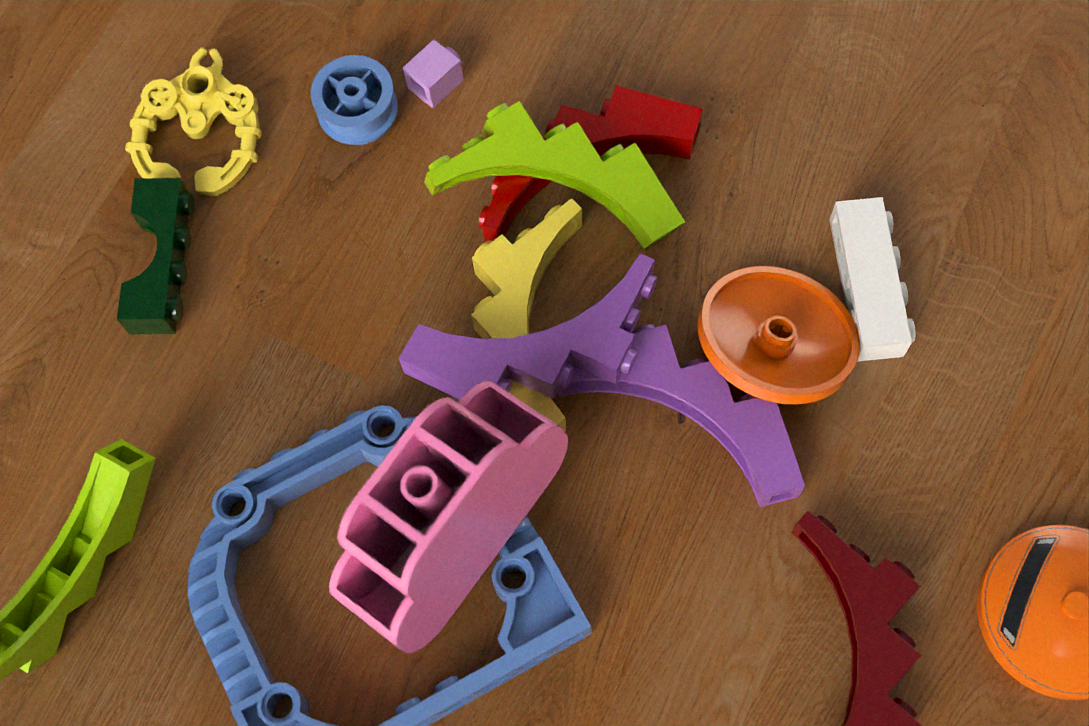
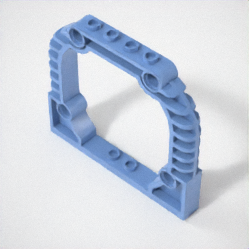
[187,405,591,726]

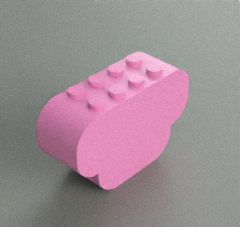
[329,381,568,653]

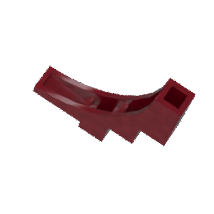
[791,510,922,726]

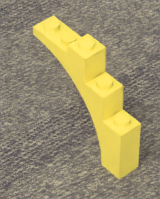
[471,198,582,432]

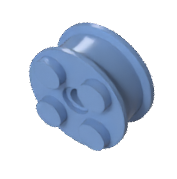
[311,55,398,145]

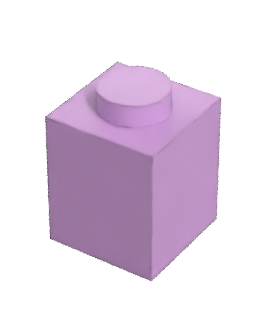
[403,40,464,109]

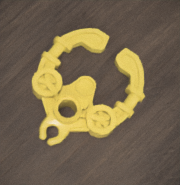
[125,48,262,196]

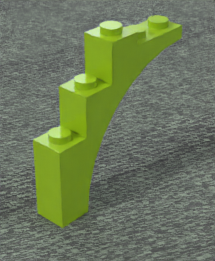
[424,101,685,249]
[0,439,156,680]

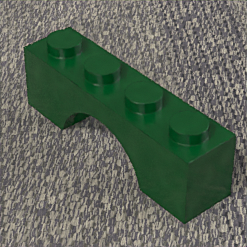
[117,178,194,335]

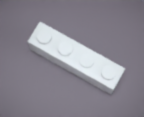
[830,197,916,362]

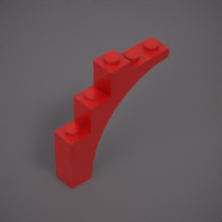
[479,85,703,242]

